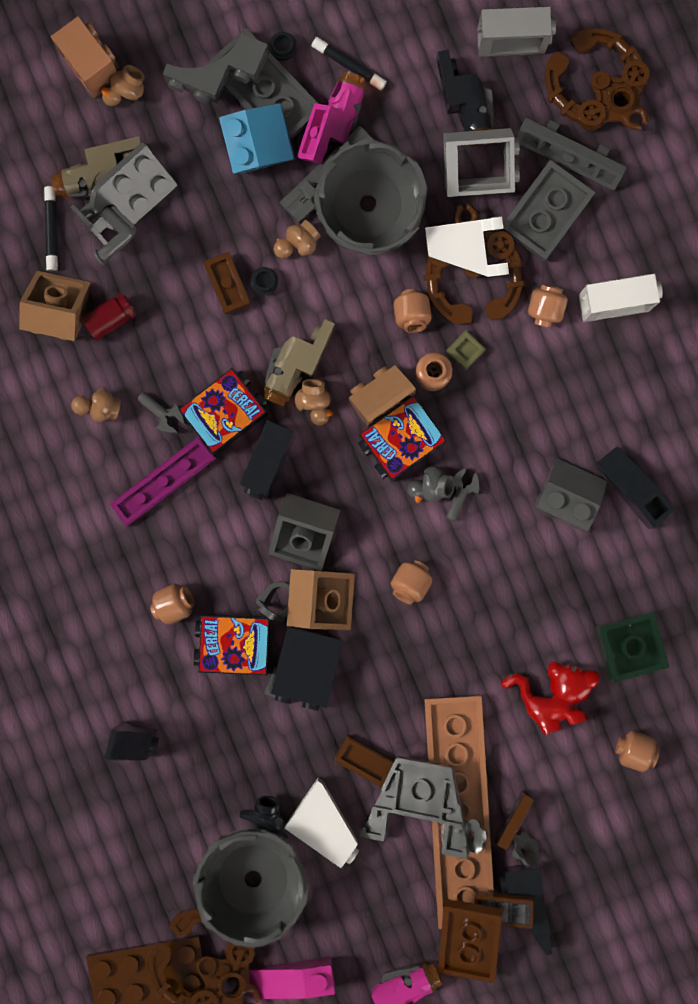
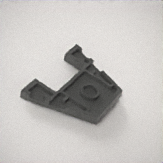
[360,756,470,859]

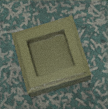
[446,330,486,370]

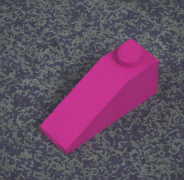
[249,957,335,999]

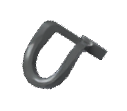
[256,581,290,622]

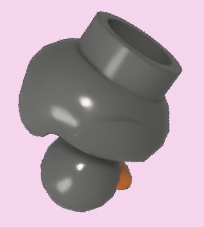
[407,466,454,503]

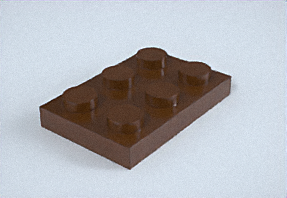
[438,899,503,984]

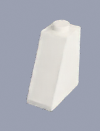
[285,777,359,868]

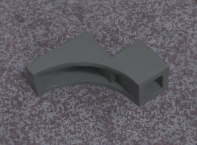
[163,33,269,104]

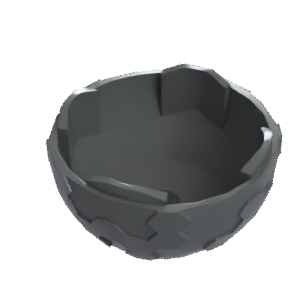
[314,139,427,255]
[193,828,309,947]

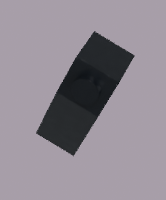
[104,721,160,760]
[499,863,552,955]

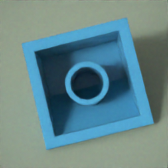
[219,103,295,174]

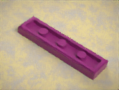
[109,436,216,527]

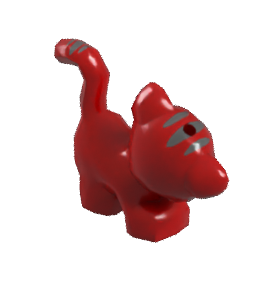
[501,662,600,735]

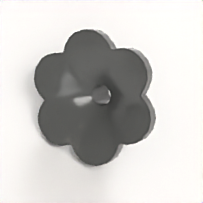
[464,819,488,853]
[512,831,541,867]

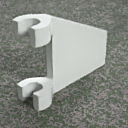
[425,217,509,277]

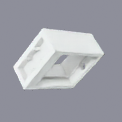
[578,274,662,322]

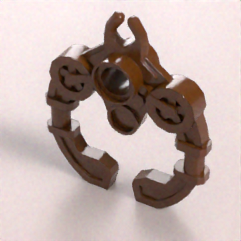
[545,28,650,131]
[424,204,526,325]
[147,909,261,1004]

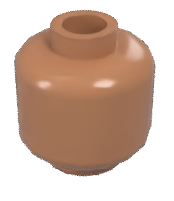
[528,284,568,327]
[393,289,432,333]
[415,352,453,391]
[391,561,433,605]
[150,583,195,625]
[615,731,660,772]

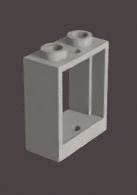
[477,7,556,57]
[443,128,520,197]

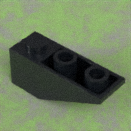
[595,446,677,529]

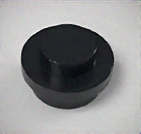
[269,32,297,60]
[250,267,279,295]

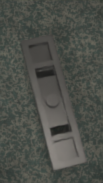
[516,118,627,190]
[280,126,373,224]

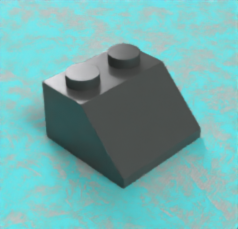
[532,458,607,532]
[268,493,341,571]

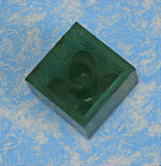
[594,611,670,683]

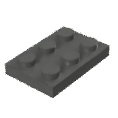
[500,160,596,262]

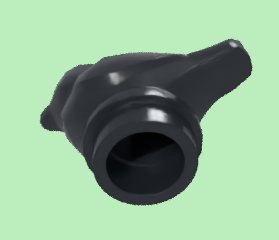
[239,796,288,840]

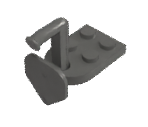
[70,142,178,265]

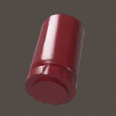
[81,292,137,341]

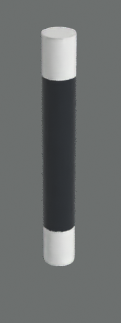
[312,37,387,91]
[44,186,58,271]

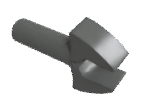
[137,392,185,434]
[446,468,479,521]

